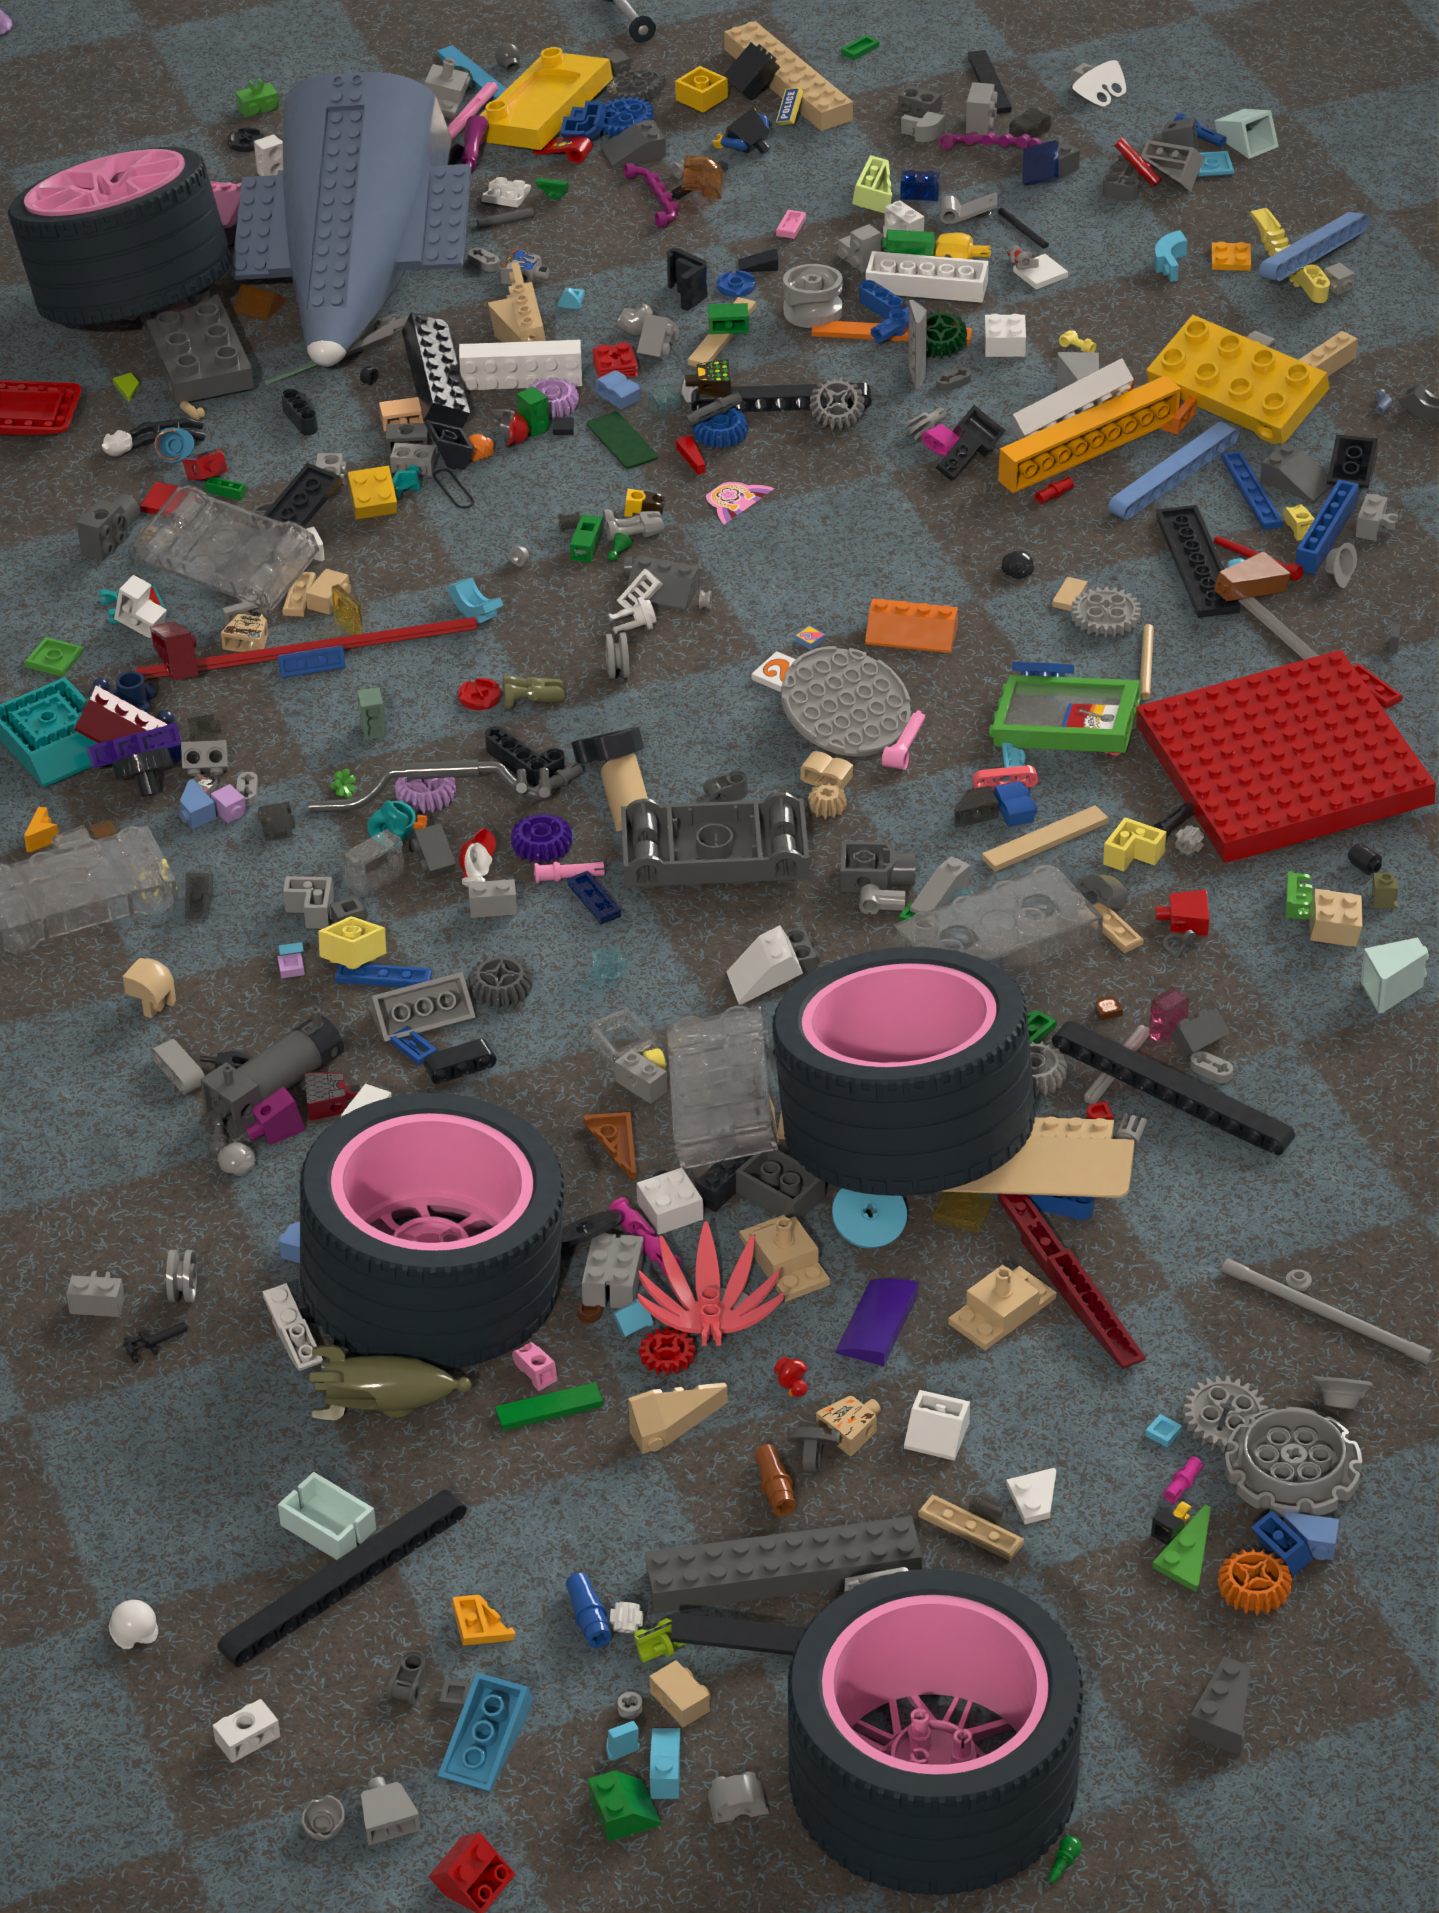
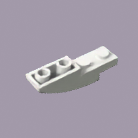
[263,1283,323,1371]

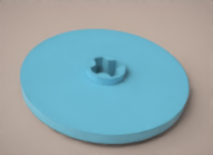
[832,1188,907,1248]

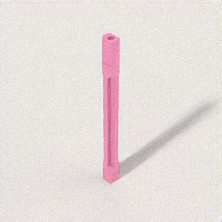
[448,82,498,140]

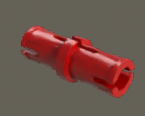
[1034,476,1074,505]

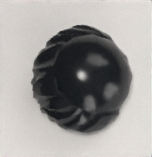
[1001,551,1034,579]

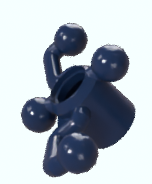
[89,671,174,725]

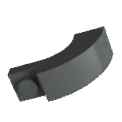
[1398,383,1439,422]

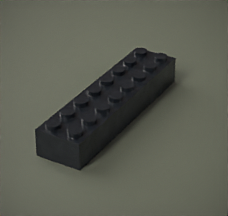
[402,312,470,428]

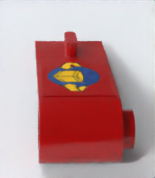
[532,136,593,163]

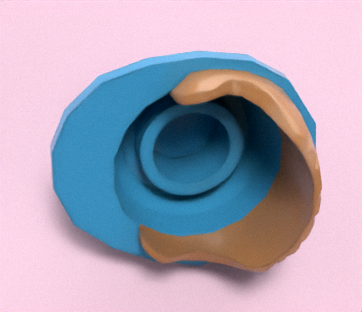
[154,427,194,463]

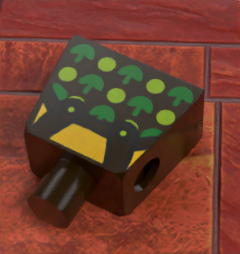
[685,359,731,398]

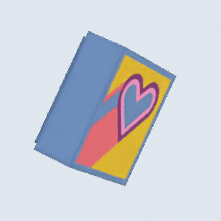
[795,626,825,650]

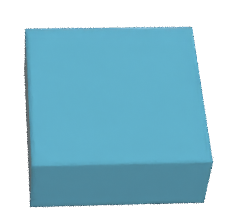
[278,942,303,956]
[1145,1414,1182,1448]

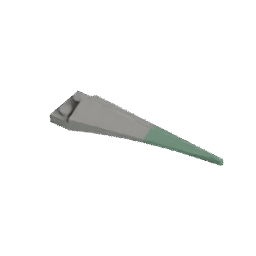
[265,314,409,385]

